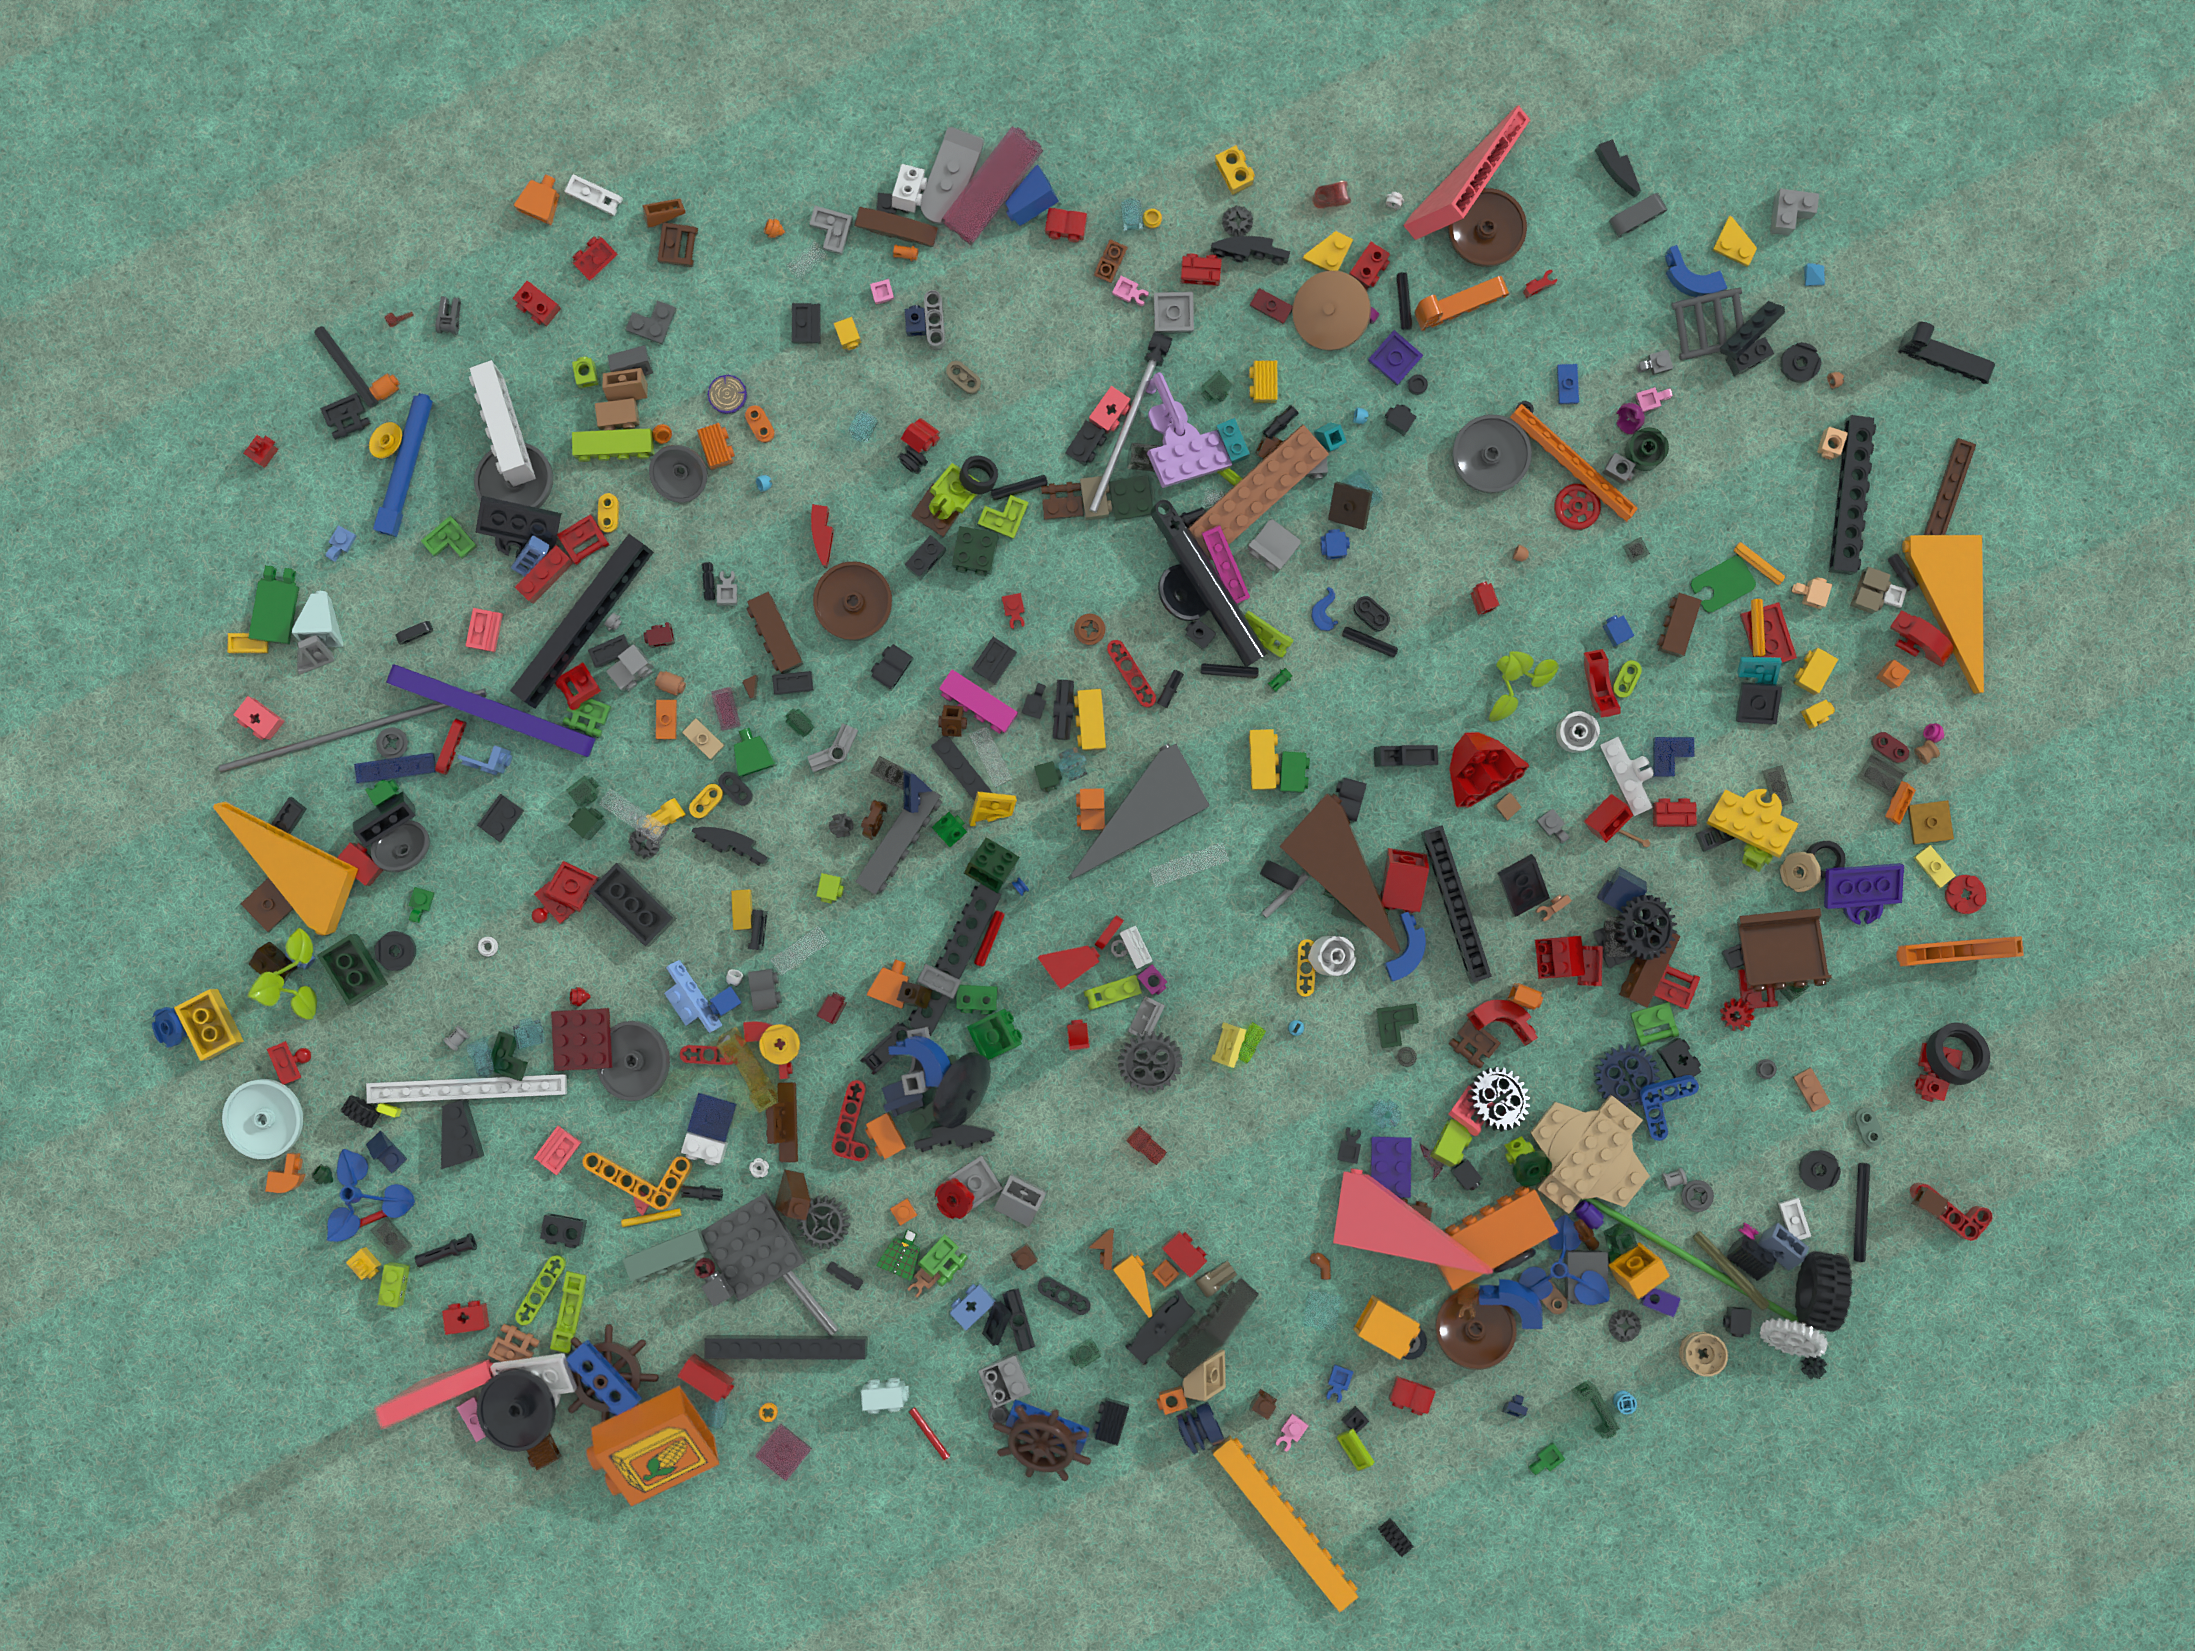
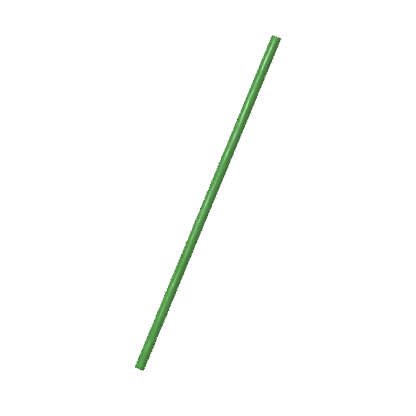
[1543,1174,1799,1323]

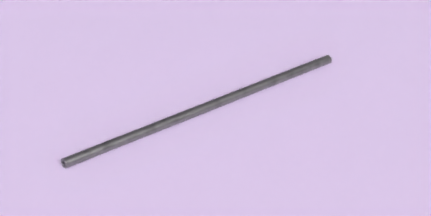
[219,688,487,773]

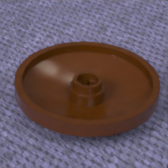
[1448,188,1527,267]
[813,561,892,641]
[1435,1289,1517,1370]

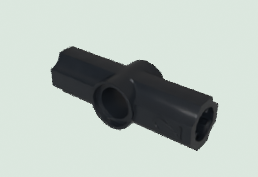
[1053,679,1074,740]
[1002,1288,1035,1352]

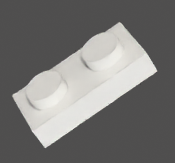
[1778,1197,1811,1240]

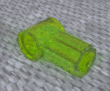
[1238,1022,1266,1064]

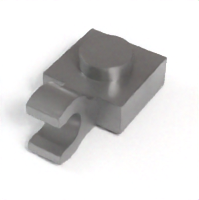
[1636,350,1673,375]
[1537,808,1570,843]

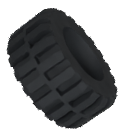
[1795,1251,1852,1332]

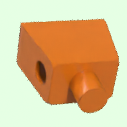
[514,174,559,225]
[867,959,910,1009]

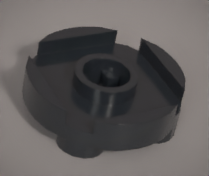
[1780,342,1821,383]
[375,931,416,971]
[1799,1150,1841,1190]

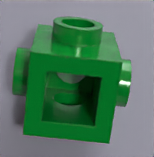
[932,812,967,848]

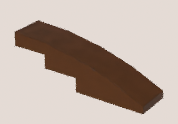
[854,207,938,247]

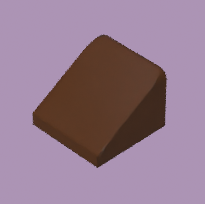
[742,675,758,700]

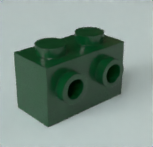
[568,807,606,840]

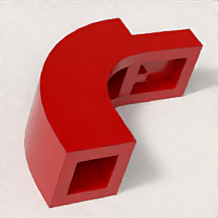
[1890,610,1954,668]
[1584,649,1621,718]
[1467,1000,1538,1046]
[743,1021,796,1079]

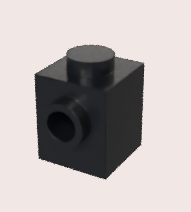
[1384,404,1417,436]
[1185,619,1216,651]
[1723,1306,1752,1337]

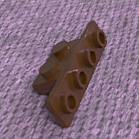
[766,1082,798,1162]

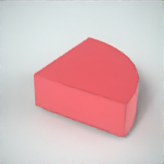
[633,1190,649,1215]

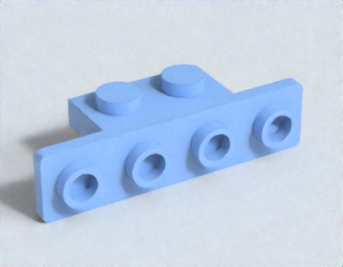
[664,960,722,1033]

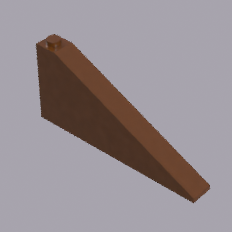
[1279,793,1401,954]

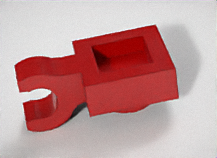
[1523,270,1558,299]

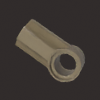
[1195,1260,1237,1298]

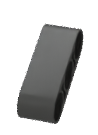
[1609,193,1668,238]

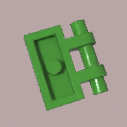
[562,692,611,738]
[918,1234,968,1287]

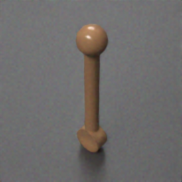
[1617,829,1650,847]

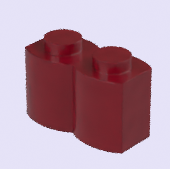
[816,992,847,1024]

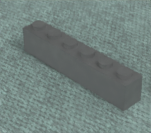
[855,790,942,895]

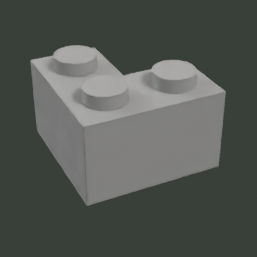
[1770,189,1819,236]
[606,644,655,691]

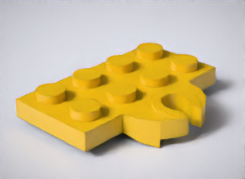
[1707,789,1798,858]

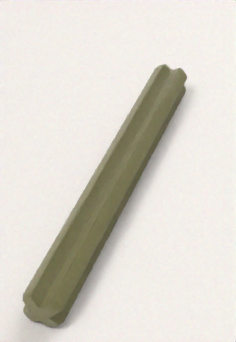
[1693,1231,1770,1310]

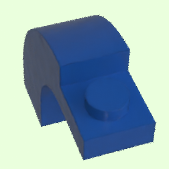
[1665,245,1727,297]
[1384,912,1426,982]
[889,1036,951,1087]
[1479,1279,1543,1329]

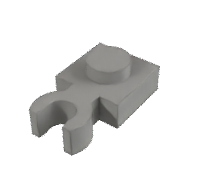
[717,571,738,606]

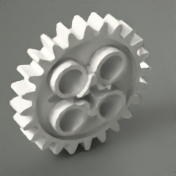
[1760,1318,1828,1358]

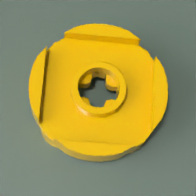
[759,1024,800,1065]

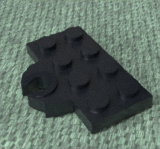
[475,496,562,558]

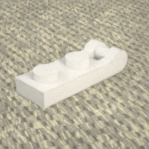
[565,174,623,216]

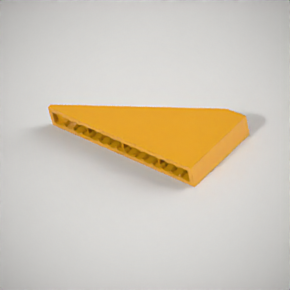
[1902,535,1984,694]
[213,802,358,936]

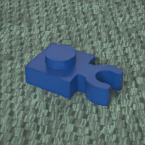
[1326,1364,1353,1403]

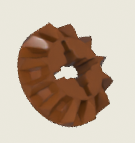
[1074,614,1105,645]

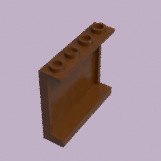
[1737,908,1832,992]

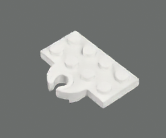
[490,1353,577,1406]

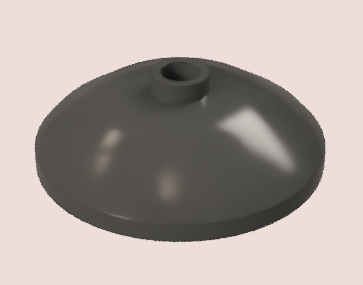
[649,445,708,502]
[371,820,430,873]

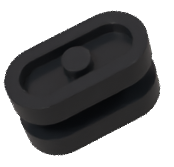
[1353,596,1390,632]

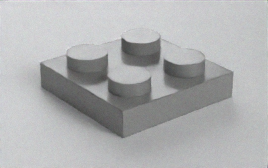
[1154,292,1194,333]
[948,1155,1003,1210]

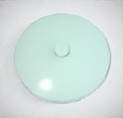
[222,1079,303,1159]

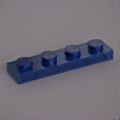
[354,753,437,784]

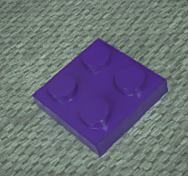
[1368,330,1423,386]

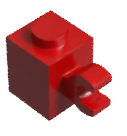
[243,435,279,468]

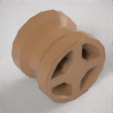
[1914,740,1940,765]

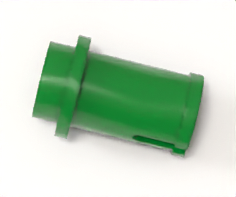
[1267,668,1293,692]

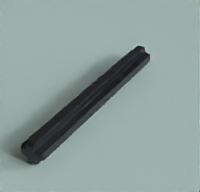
[314,326,379,408]
[1853,1163,1870,1262]

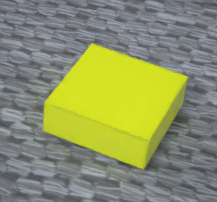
[376,1103,402,1118]

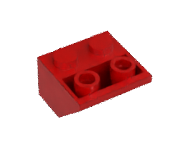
[1535,936,1585,979]

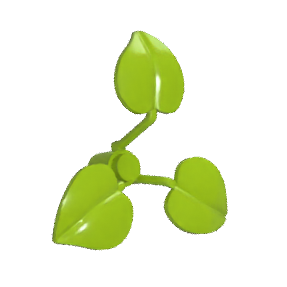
[1489,651,1559,722]
[247,928,317,1020]

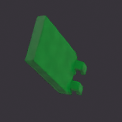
[248,565,299,645]

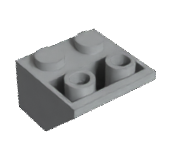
[994,1173,1047,1227]
[978,1352,1031,1408]

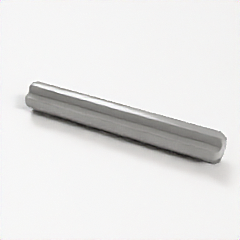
[782,1271,838,1336]

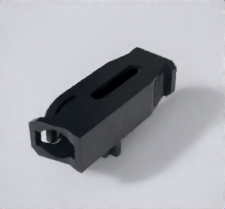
[1125,1289,1195,1365]

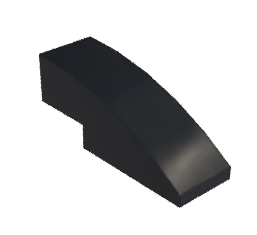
[1595,139,1641,197]
[1374,745,1438,767]

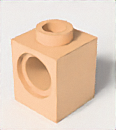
[1817,427,1848,460]

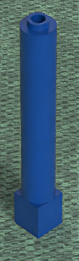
[373,393,433,537]

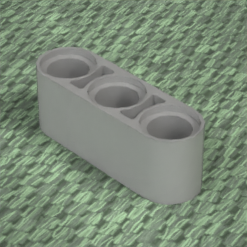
[924,290,946,350]

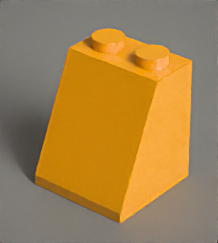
[1353,1295,1420,1360]

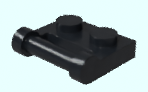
[748,909,768,950]

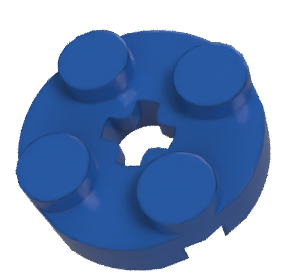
[152,1007,187,1048]

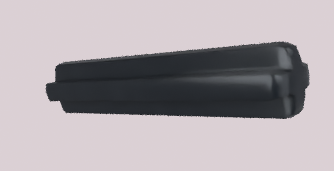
[1396,272,1412,330]
[991,475,1048,500]
[1342,627,1398,658]
[1200,663,1259,678]

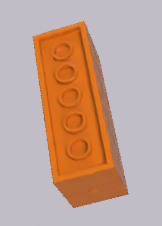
[1436,1186,1558,1291]

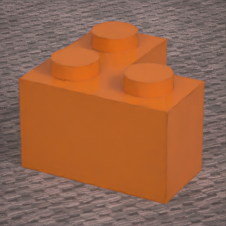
[1076,788,1105,831]

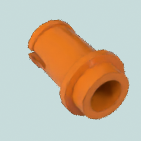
[893,245,918,262]

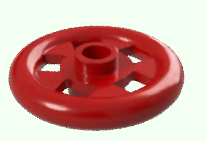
[1554,483,1601,530]

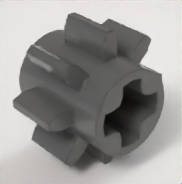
[829,813,853,838]

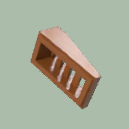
[642,198,685,228]

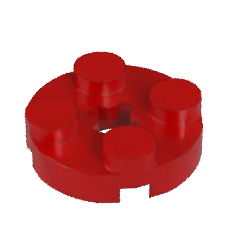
[1945,875,1987,914]
[935,1178,974,1219]

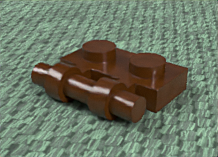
[1041,482,1083,520]
[1448,1018,1501,1069]

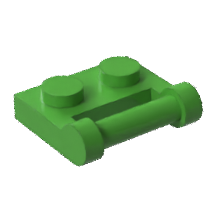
[1630,1002,1679,1047]

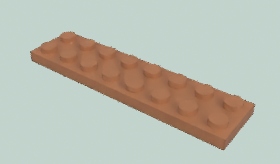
[1187,424,1329,560]

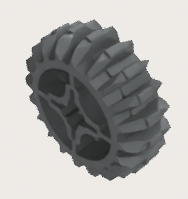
[796,1195,851,1250]

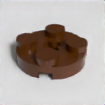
[861,800,888,840]

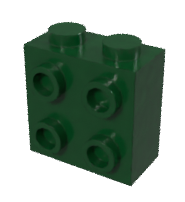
[952,526,999,577]
[964,837,1020,893]

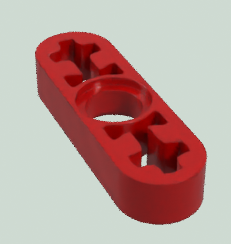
[435,718,466,775]
[680,1045,738,1065]

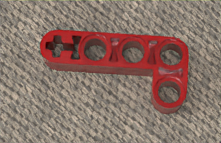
[831,1080,870,1161]
[1910,1182,1993,1241]

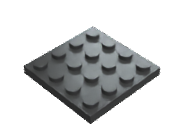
[701,1192,806,1301]

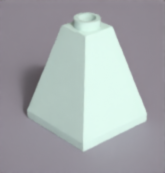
[292,591,343,647]

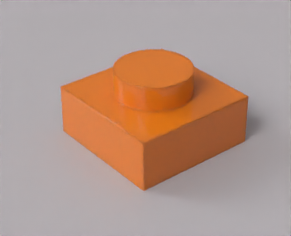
[890,1198,917,1226]

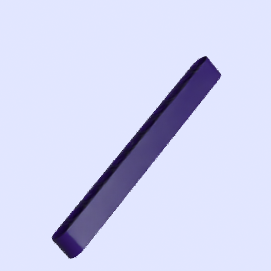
[386,664,596,757]

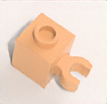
[1791,577,1832,609]

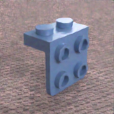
[457,745,512,775]

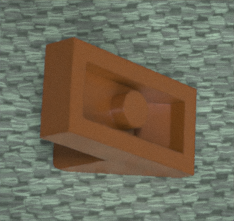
[1089,1228,1114,1270]

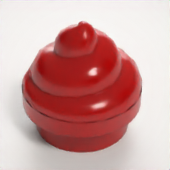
[570,987,591,1007]

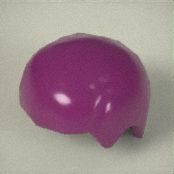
[1616,403,1645,435]

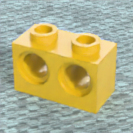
[1215,145,1255,195]

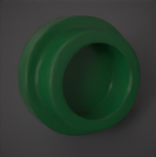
[312,1164,333,1185]

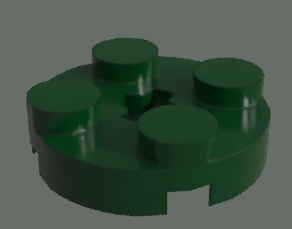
[1512,1150,1552,1187]

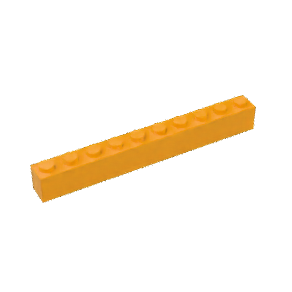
[1212,1436,1358,1612]

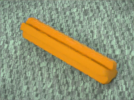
[1733,542,1785,585]
[1751,599,1765,657]

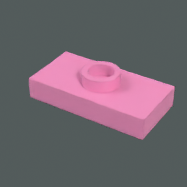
[456,1397,486,1442]

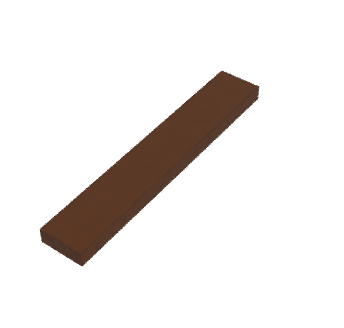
[1924,438,1976,535]

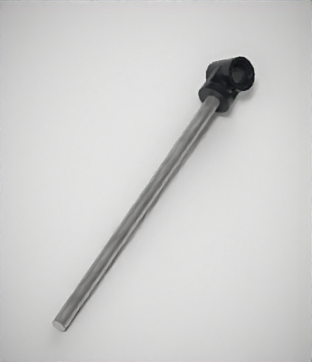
[1089,331,1173,513]

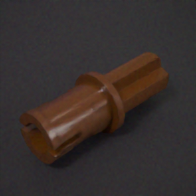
[1573,1219,1599,1250]

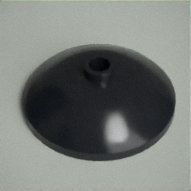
[1158,564,1209,621]

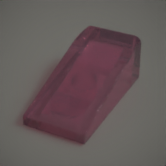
[711,687,741,731]

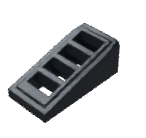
[1695,827,1735,852]

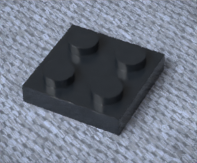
[1736,682,1782,725]

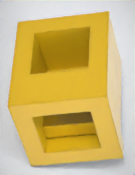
[1801,699,1835,729]

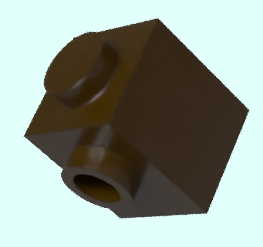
[897,981,932,1009]

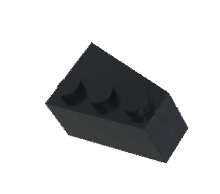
[441,1099,485,1169]

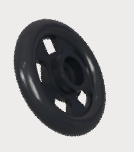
[1493,1248,1536,1273]

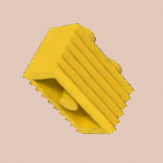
[1249,360,1278,403]

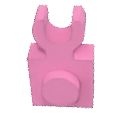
[1112,276,1149,306]
[1275,1414,1309,1452]

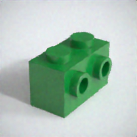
[956,985,998,1014]

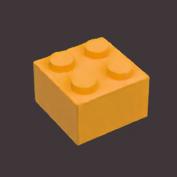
[1608,1242,1670,1300]

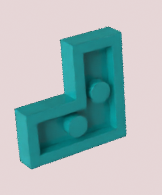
[1737,657,1782,684]

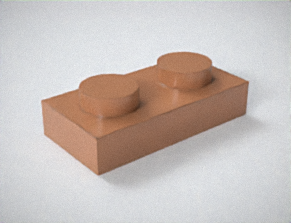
[1793,1067,1831,1112]

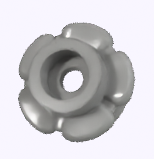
[604,613,622,631]

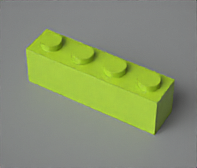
[572,428,654,462]

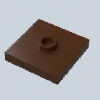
[241,877,293,932]

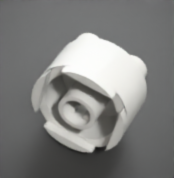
[1556,711,1600,753]
[1308,936,1356,976]

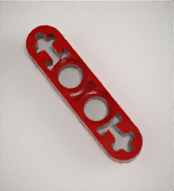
[1107,640,1156,708]

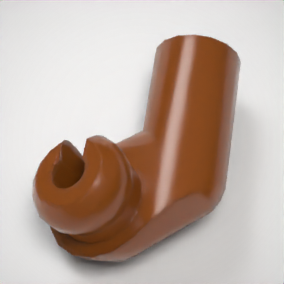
[1310,1252,1331,1280]

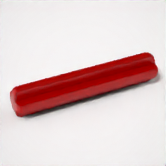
[974,910,1005,967]

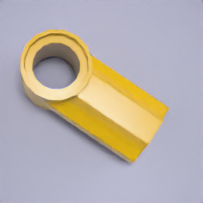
[643,798,686,834]

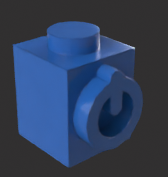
[1320,529,1350,560]

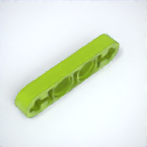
[515,1255,566,1325]

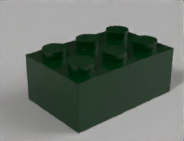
[317,934,388,1006]

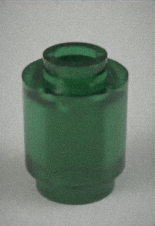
[785,709,815,738]

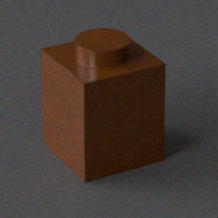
[1911,1186,1949,1218]

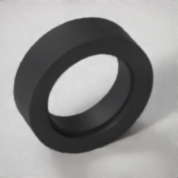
[1926,1022,1990,1085]

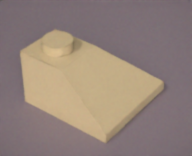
[1183,1349,1226,1401]

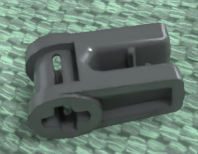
[435,296,461,335]

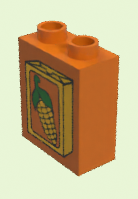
[586,1386,719,1506]

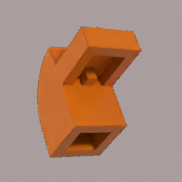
[265,1152,305,1193]

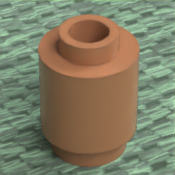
[655,671,686,696]

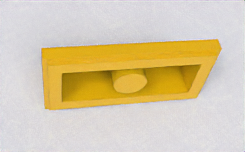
[731,889,753,930]

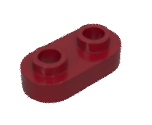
[1871,732,1909,763]

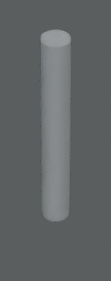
[1262,872,1309,918]

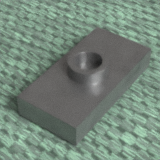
[917,964,961,999]

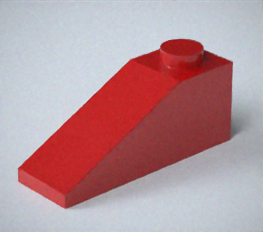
[1067,1019,1090,1050]

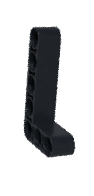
[1898,321,1995,384]

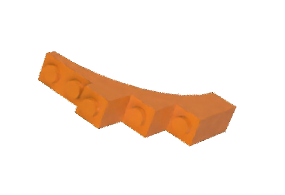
[1896,936,2024,966]

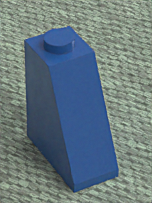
[1005,165,1059,226]

